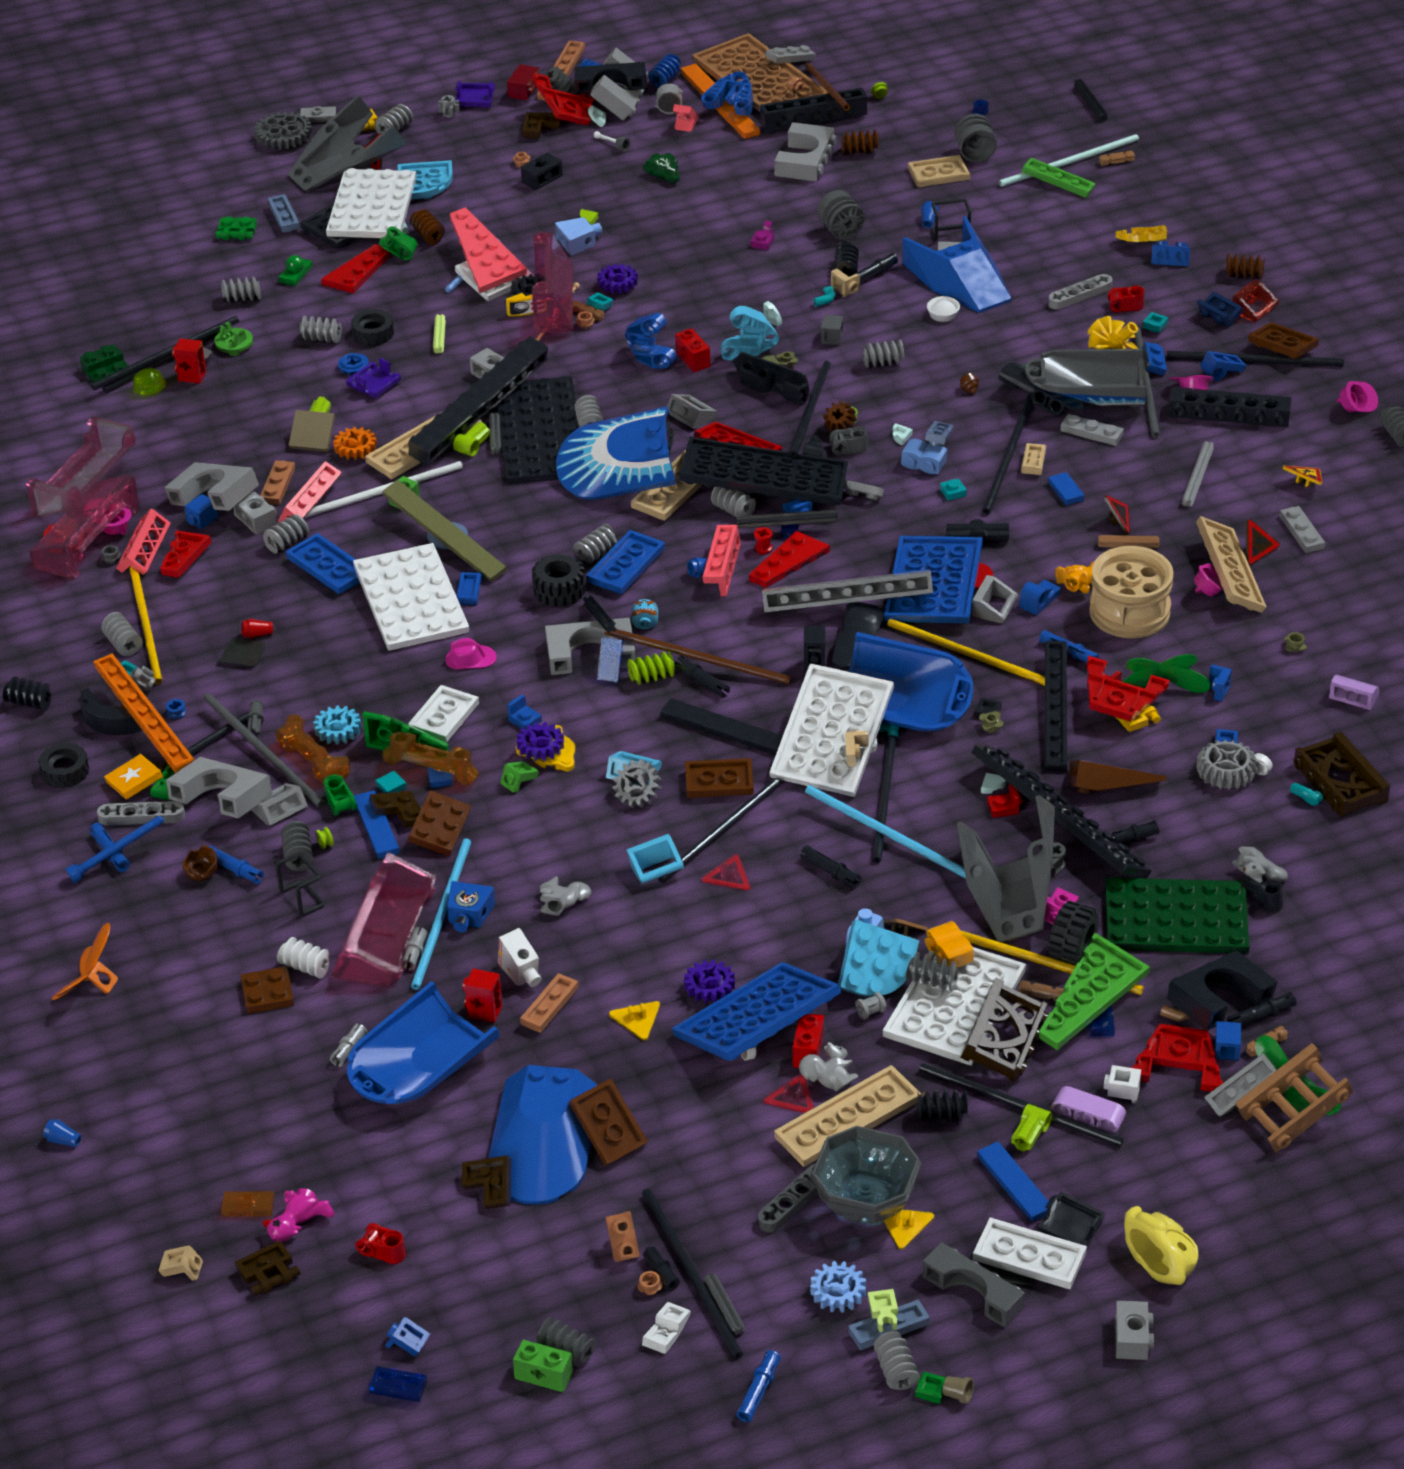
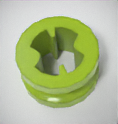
[315,827,334,850]

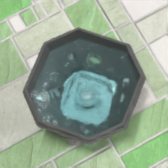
[810,1126,922,1225]

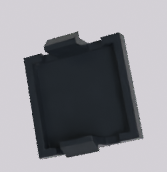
[1038,1191,1106,1246]

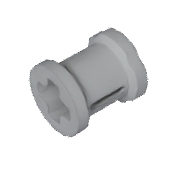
[855,992,887,1020]

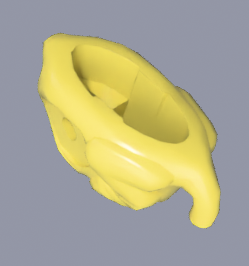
[1124,1206,1198,1285]

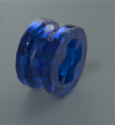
[973,99,989,115]
[781,524,799,539]

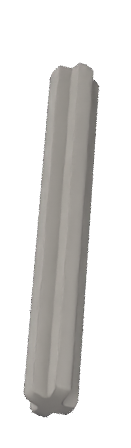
[1182,441,1214,507]

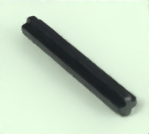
[1074,79,1108,121]

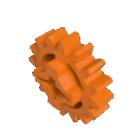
[333,427,377,460]

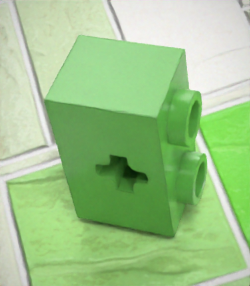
[513,1340,573,1393]

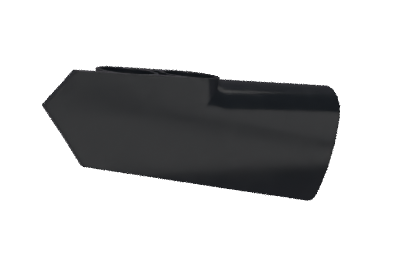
[732,352,809,406]
[998,362,1084,415]
[832,602,885,670]

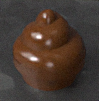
[960,373,979,394]

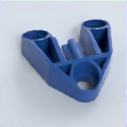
[701,71,753,115]
[625,313,677,369]

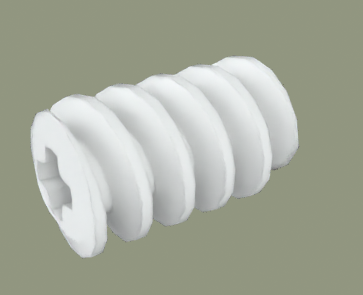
[277,937,329,979]

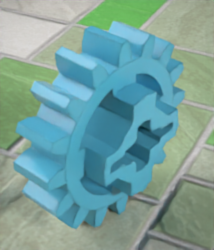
[313,705,361,745]

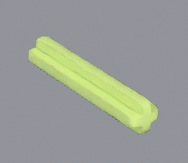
[433,314,446,354]

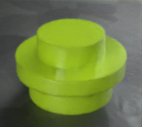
[871,82,888,99]

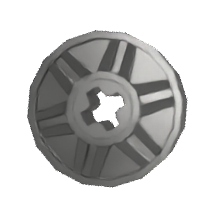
[954,114,997,163]
[817,190,865,240]

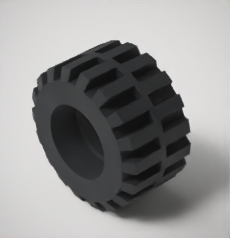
[532,554,585,607]
[1049,900,1099,965]

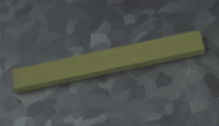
[383,480,507,583]

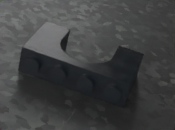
[1166,950,1278,1031]

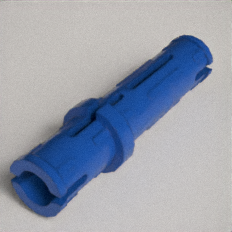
[1039,630,1100,663]
[89,823,130,872]
[208,845,264,884]
[736,1350,781,1422]

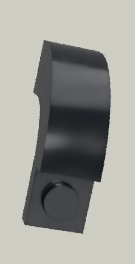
[79,688,143,735]

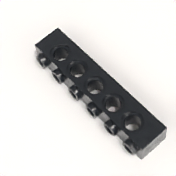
[760,88,867,132]
[1169,387,1292,427]

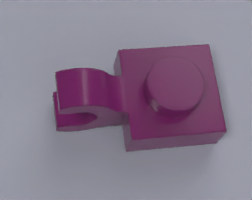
[751,220,774,250]

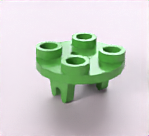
[214,322,254,356]

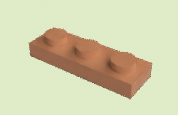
[261,460,295,505]
[520,973,579,1033]

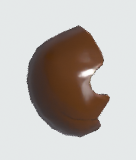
[183,845,218,881]

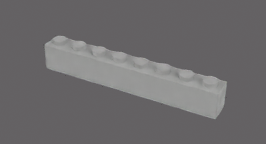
[762,570,933,612]

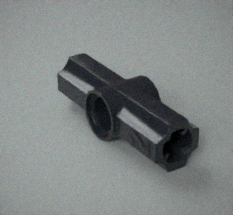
[946,519,1009,545]

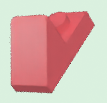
[673,104,699,132]

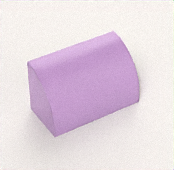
[1329,675,1379,710]

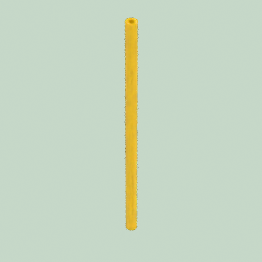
[129,566,163,685]
[887,619,1045,686]
[960,930,1144,995]

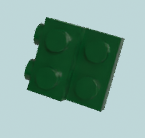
[80,344,129,383]

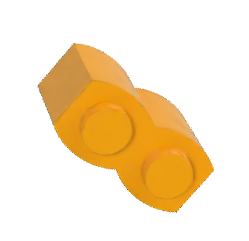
[925,921,974,968]

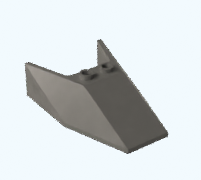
[288,95,407,193]
[957,795,1055,943]

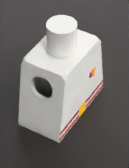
[498,928,542,987]

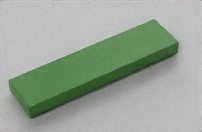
[1022,158,1096,198]

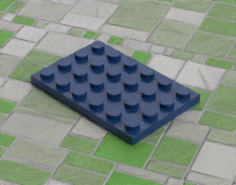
[884,536,983,624]
[672,962,841,1061]

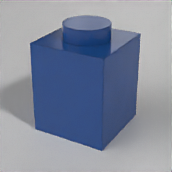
[185,494,218,530]
[1215,1021,1241,1061]

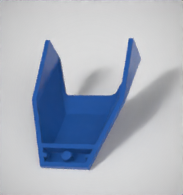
[902,216,1011,313]

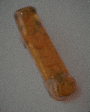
[275,714,350,783]
[383,732,479,786]

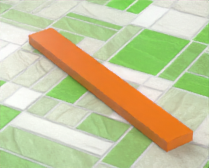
[680,63,760,139]
[93,653,195,773]

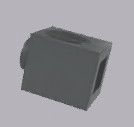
[821,315,843,345]

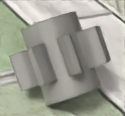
[438,95,459,118]
[130,666,155,692]

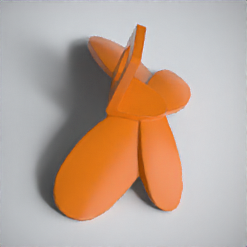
[52,923,118,1000]

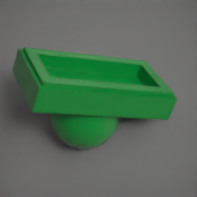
[278,255,313,286]

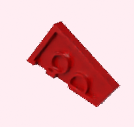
[160,530,212,578]

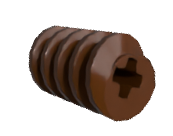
[841,130,878,155]
[409,209,445,246]
[1225,253,1265,279]

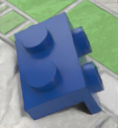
[1151,241,1190,266]

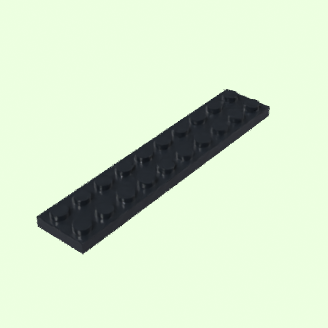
[971,745,1152,878]

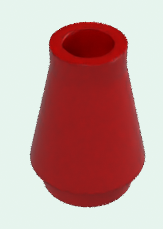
[241,618,273,639]

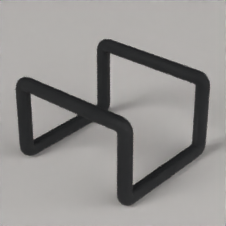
[931,198,971,242]
[276,852,325,916]

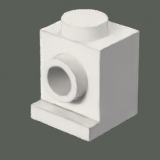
[1104,1065,1141,1104]

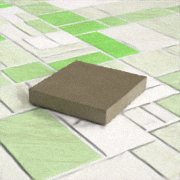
[289,410,335,452]

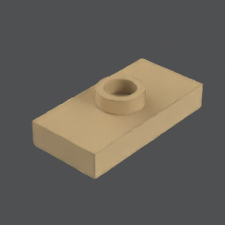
[1021,443,1046,475]

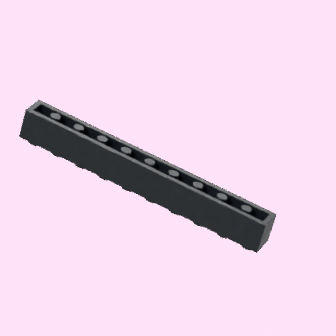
[408,336,548,466]

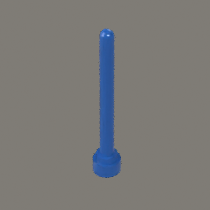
[65,816,164,884]

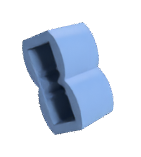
[901,439,948,474]

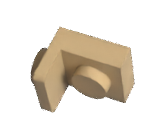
[831,269,860,297]
[845,730,869,767]
[158,1245,203,1281]

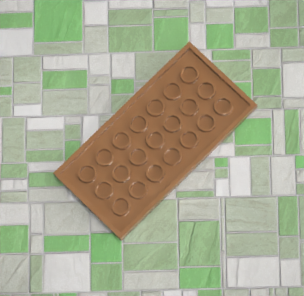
[692,33,828,112]

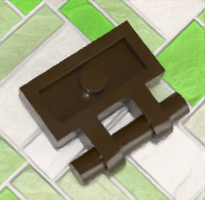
[235,1240,301,1296]

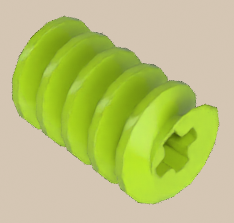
[627,651,675,685]

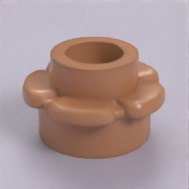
[787,76,803,93]
[513,152,531,168]
[576,311,595,329]
[637,1271,663,1295]

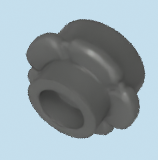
[101,545,121,564]

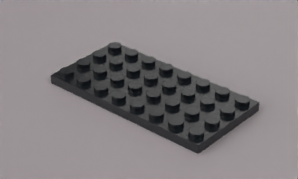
[497,376,579,485]
[679,437,848,506]

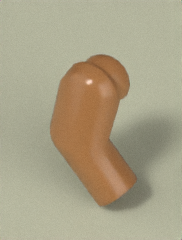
[1160,1004,1190,1022]

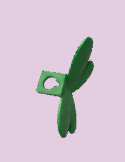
[1121,654,1210,693]
[1255,1035,1341,1116]

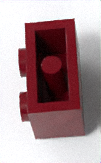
[507,64,540,100]

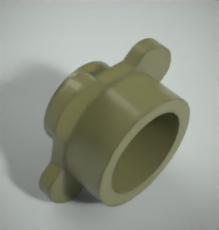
[776,351,798,368]
[1284,632,1307,652]
[979,711,1004,733]

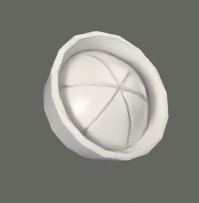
[927,296,960,322]

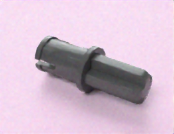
[246,700,264,735]

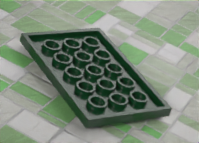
[1105,878,1250,954]

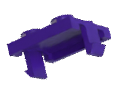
[455,81,495,108]
[346,358,401,399]

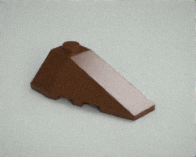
[1069,760,1167,794]

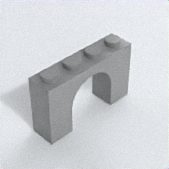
[590,48,648,121]
[774,122,837,181]
[164,462,259,511]
[545,618,636,675]
[166,757,272,818]

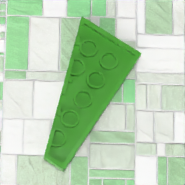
[1039,933,1150,1050]

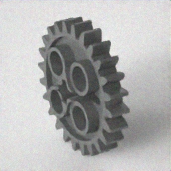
[254,111,312,150]

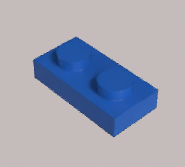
[1142,341,1167,376]

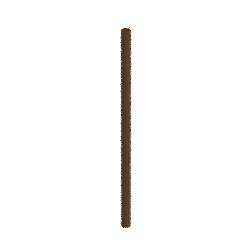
[805,63,850,111]
[604,629,791,685]

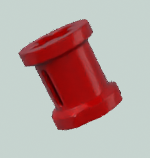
[754,527,773,555]

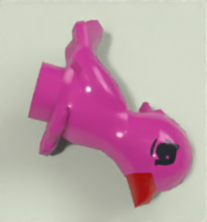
[262,1188,334,1242]

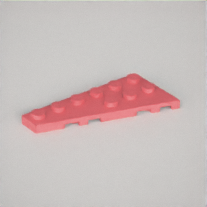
[450,207,527,293]

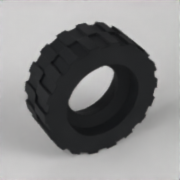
[351,309,394,346]
[38,743,89,788]

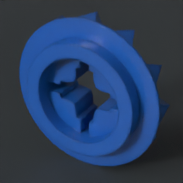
[338,353,369,375]

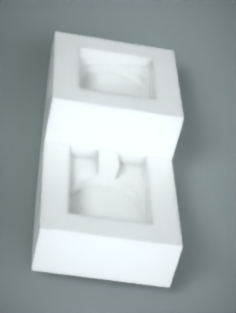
[642,1302,691,1354]

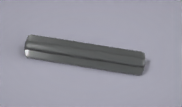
[489,413,501,455]
[704,1273,744,1336]

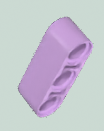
[1051,1086,1126,1134]

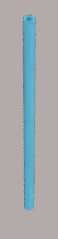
[805,785,966,879]
[411,838,471,990]

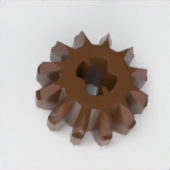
[823,401,857,432]

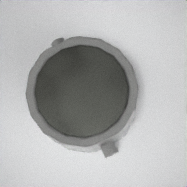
[655,84,683,114]

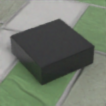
[975,698,1002,718]

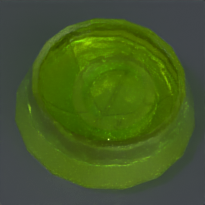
[133,368,166,396]

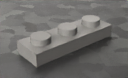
[765,45,816,63]
[1060,414,1124,446]
[1280,506,1325,553]
[1204,1054,1277,1118]

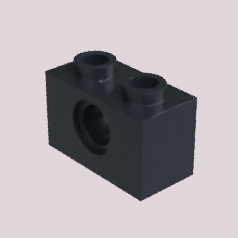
[521,152,563,190]
[804,626,825,676]

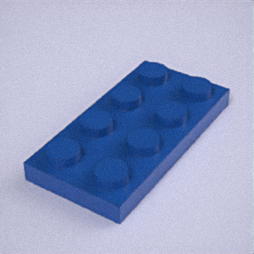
[586,530,665,595]
[286,533,360,594]

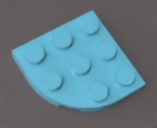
[398,160,453,200]
[838,920,919,997]

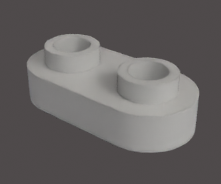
[844,480,884,500]

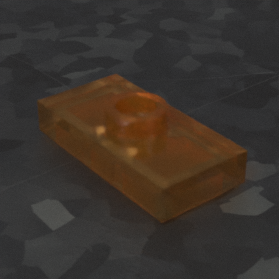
[222,1191,275,1217]

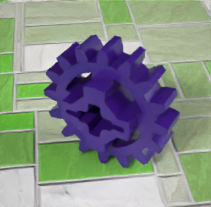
[597,263,638,294]
[516,722,565,761]
[684,959,735,1004]

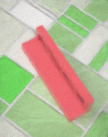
[278,461,342,522]
[116,508,171,575]
[703,525,741,596]

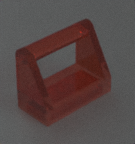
[1232,279,1279,322]

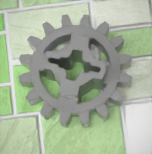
[613,759,661,808]

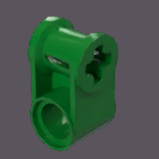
[379,226,417,261]
[324,774,357,817]

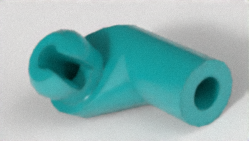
[813,286,836,307]
[878,723,899,738]
[1290,783,1323,806]

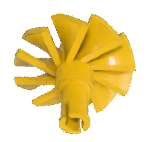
[1087,316,1138,349]

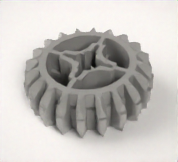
[1196,739,1257,791]

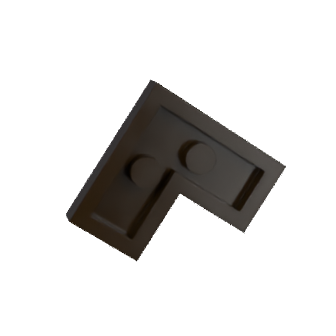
[522,112,561,139]
[368,791,421,828]
[461,1155,512,1209]

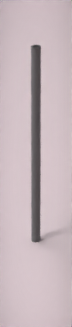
[1134,327,1160,438]
[203,693,325,808]

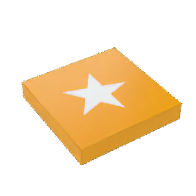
[104,754,163,799]

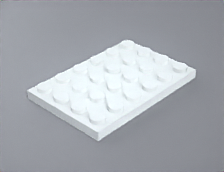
[326,168,417,238]
[353,543,469,651]
[769,663,894,797]
[883,947,1026,1066]

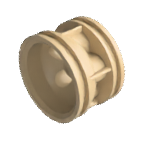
[1089,546,1173,638]

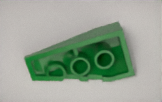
[362,711,450,763]

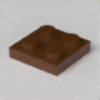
[240,966,294,1014]

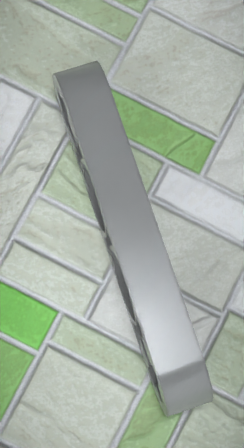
[1048,274,1112,309]
[97,801,185,826]

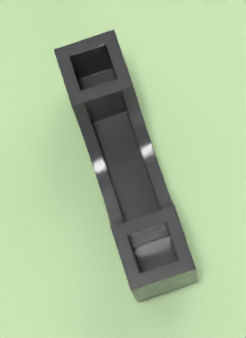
[922,1242,1025,1328]

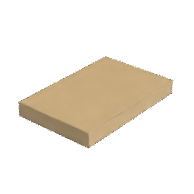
[908,155,970,188]

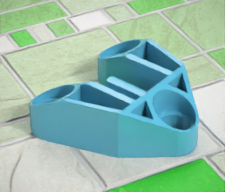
[719,306,779,361]

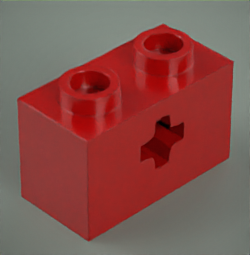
[675,328,711,372]
[172,338,207,384]
[462,968,503,1023]
[793,1014,824,1068]

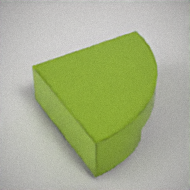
[580,209,598,225]

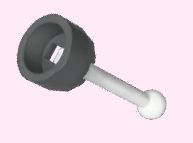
[594,131,631,152]

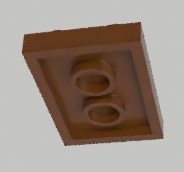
[1248,322,1319,359]
[685,758,754,798]
[408,790,472,857]
[568,1078,648,1166]

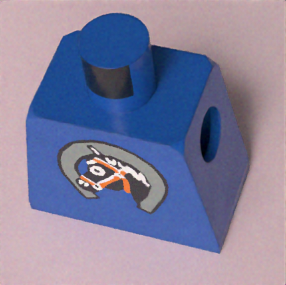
[448,881,495,932]

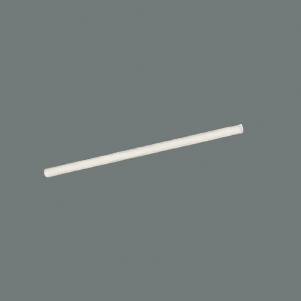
[304,461,463,519]

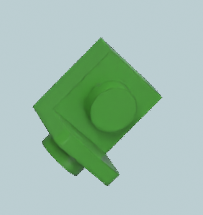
[500,761,539,793]

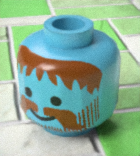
[631,599,658,629]

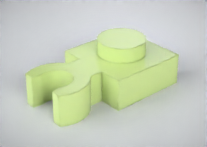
[868,1289,898,1332]

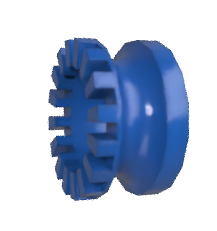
[165,699,186,720]

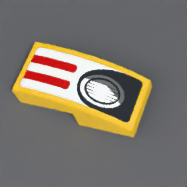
[506,290,547,316]

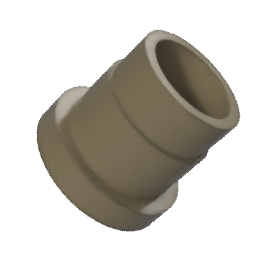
[943,1376,974,1404]

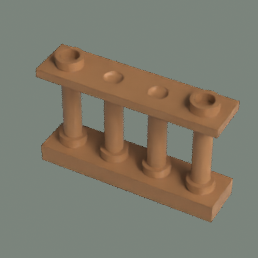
[1235,1043,1354,1153]

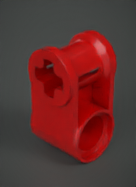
[1107,286,1145,313]
[355,1223,406,1264]

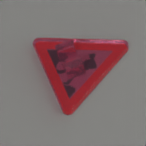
[702,854,751,890]
[764,1073,815,1113]

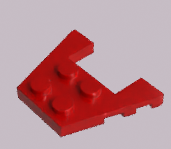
[531,73,594,126]
[1087,656,1170,722]
[1130,1024,1223,1092]

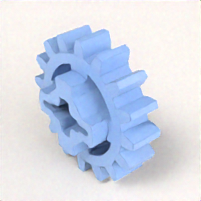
[810,1261,866,1313]

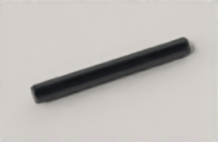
[736,509,838,529]
[583,595,617,633]

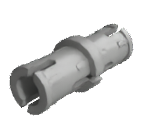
[401,927,428,971]
[330,1023,367,1067]

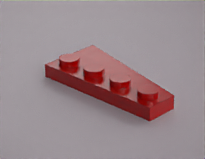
[321,244,392,294]
[694,421,782,451]
[749,531,830,588]

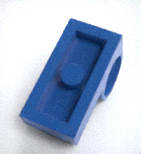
[1201,351,1247,382]
[1019,580,1061,615]

